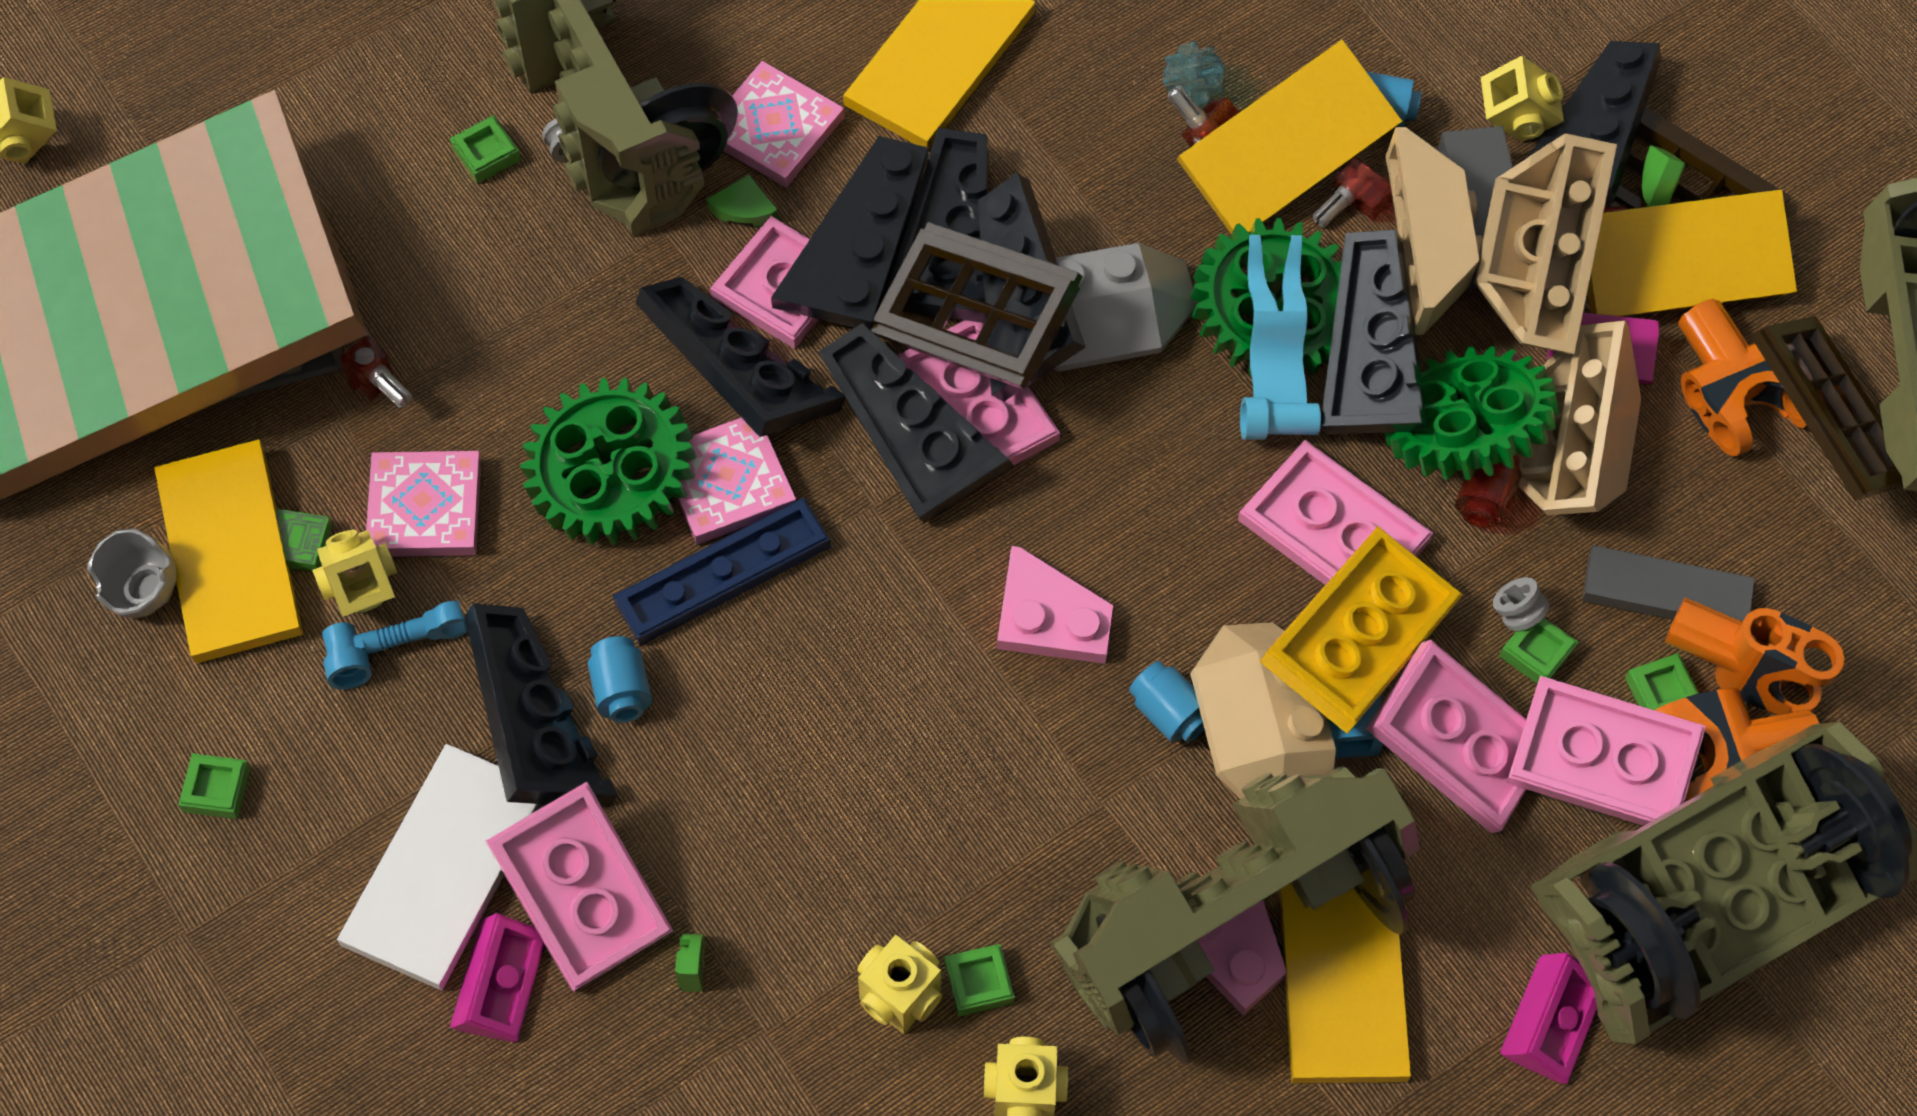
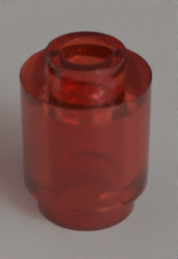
[1455,455,1522,529]

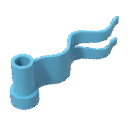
[1240,235,1321,440]

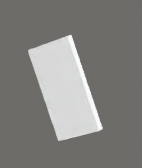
[337,744,542,991]

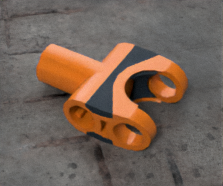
[1678,298,1807,456]
[1664,597,1845,715]
[1655,688,1820,803]

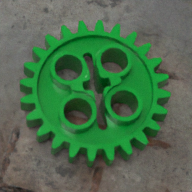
[1190,218,1342,376]
[1384,346,1559,480]
[520,378,697,545]

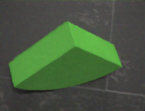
[1642,145,1685,207]
[706,175,778,227]
[675,934,705,992]

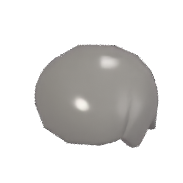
[87,528,177,619]

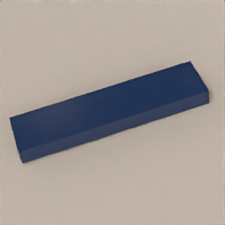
[613,498,831,646]

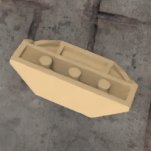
[1386,127,1483,335]
[1474,133,1617,354]
[1510,320,1641,515]
[1190,622,1336,800]

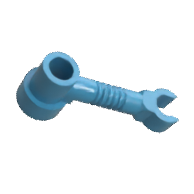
[322,601,468,690]

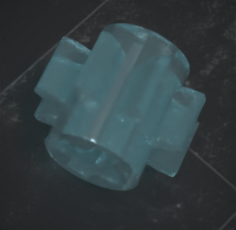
[1163,41,1225,106]

